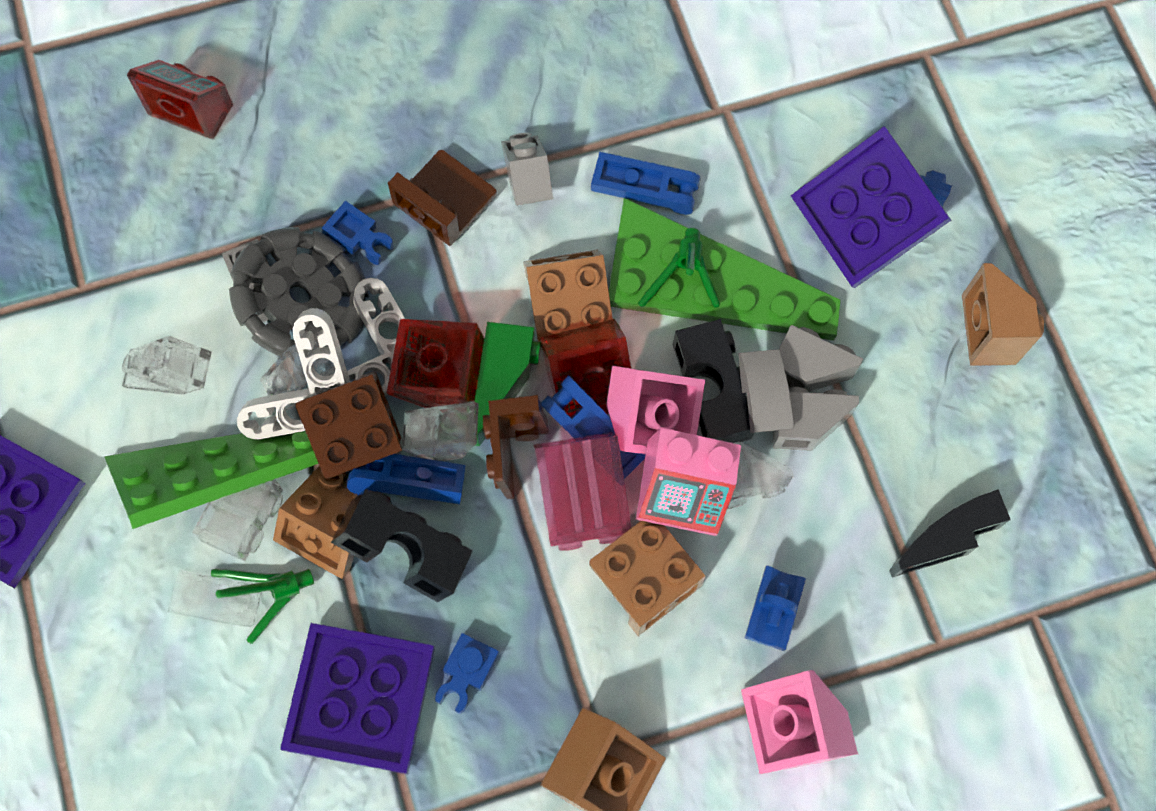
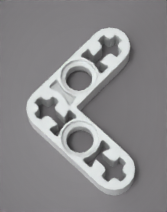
[321,278,426,396]
[237,308,350,439]

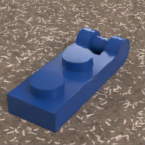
[591,151,701,215]
[541,375,646,484]
[347,454,466,505]

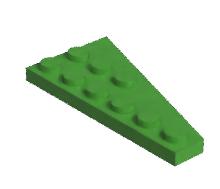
[609,198,841,341]
[104,431,318,529]

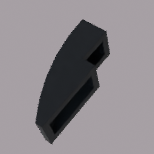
[889,489,1011,578]

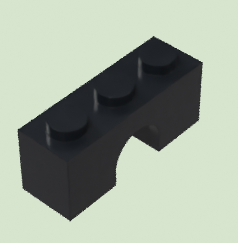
[672,319,754,444]
[331,489,473,602]

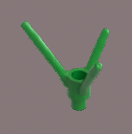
[638,228,720,308]
[211,569,314,644]

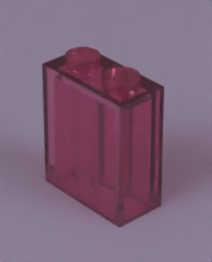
[533,432,631,551]

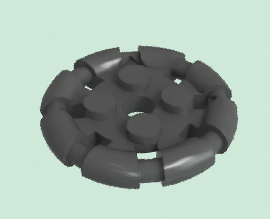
[229,227,369,359]

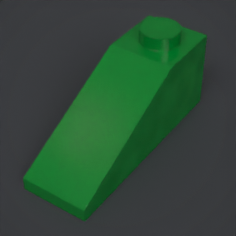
[470,322,541,446]

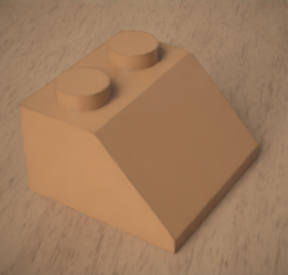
[962,263,1044,366]
[541,708,666,811]

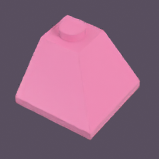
[741,670,858,774]

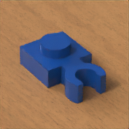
[322,200,393,265]
[435,633,500,714]

